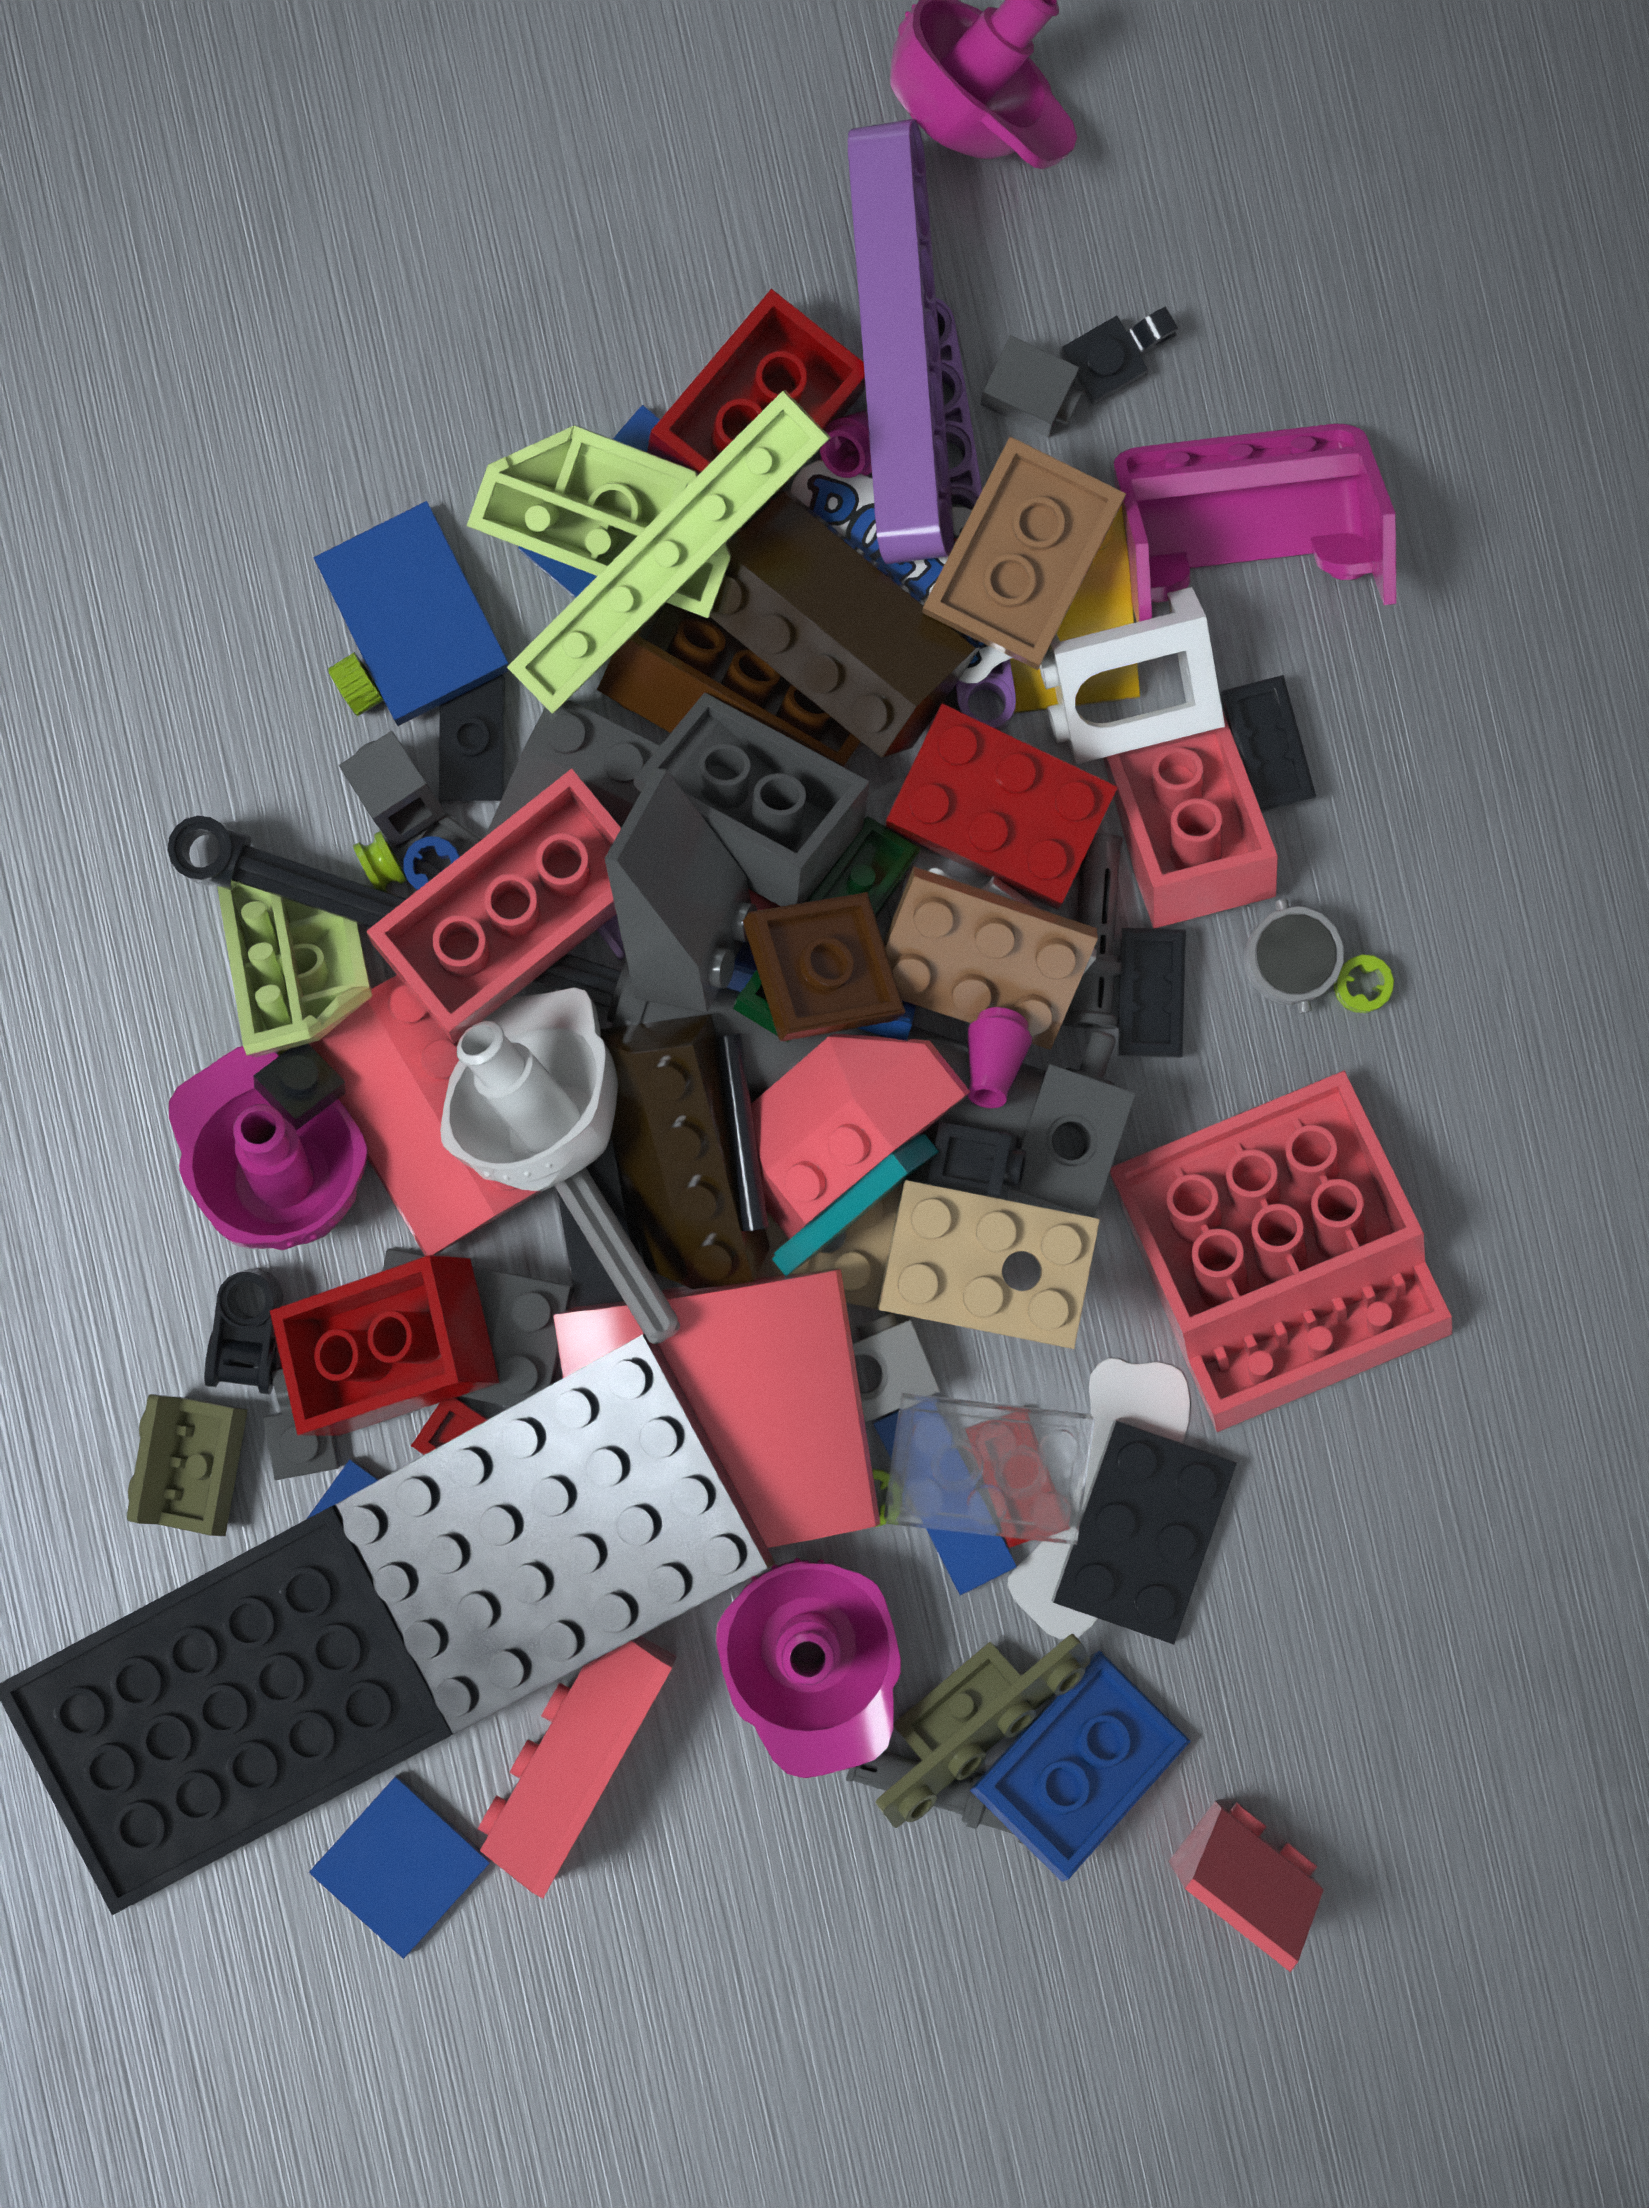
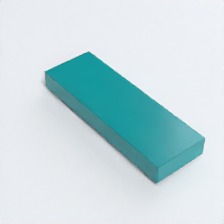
[772,1134,939,1276]

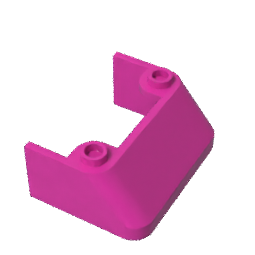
[1114,424,1396,622]

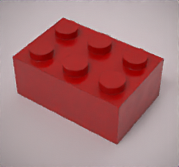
[647,288,865,530]
[885,704,1118,910]
[270,1255,499,1436]

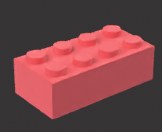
[366,768,621,1044]

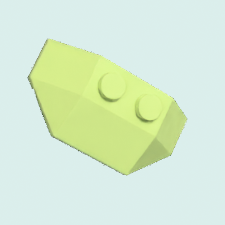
[467,425,731,618]
[217,883,372,1057]

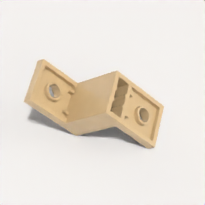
[756,1180,1100,1349]

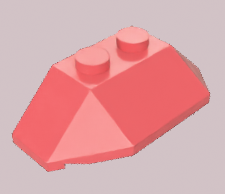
[751,1033,970,1239]

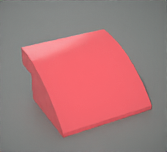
[1109,1070,1453,1432]
[553,1268,880,1548]

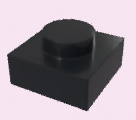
[253,1044,345,1131]

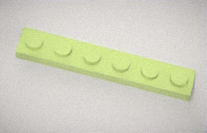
[507,390,831,714]

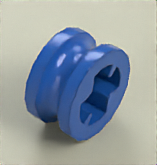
[403,837,460,890]

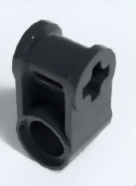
[204,1269,283,1395]

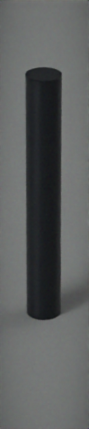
[715,1033,769,1231]

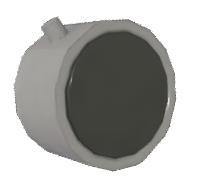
[1244,899,1344,1013]

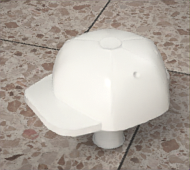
[440,987,618,1191]

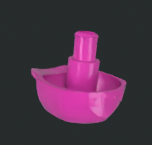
[890,0,1077,169]
[169,1046,367,1251]
[716,1558,901,1778]

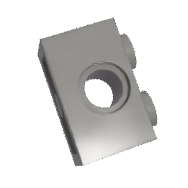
[853,1313,940,1422]

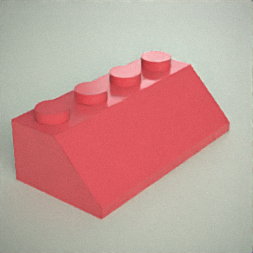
[308,975,542,1256]
[478,1636,677,1898]

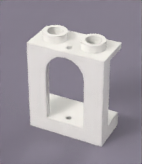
[1039,587,1225,764]

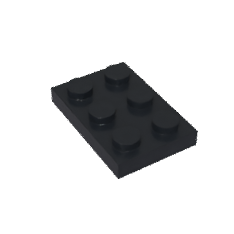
[1051,1420,1237,1645]

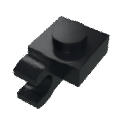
[1062,306,1178,406]

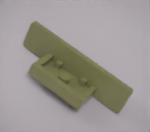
[875,1634,1091,1828]

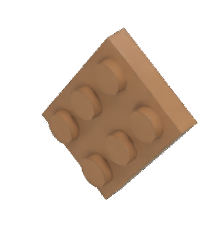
[922,436,1126,670]
[883,866,1098,1050]

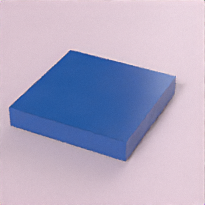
[309,1774,492,1959]

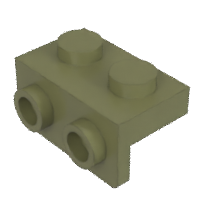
[127,1394,248,1536]

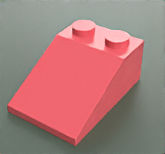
[1103,709,1278,929]
[1168,1801,1324,1972]

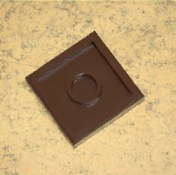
[742,892,906,1042]

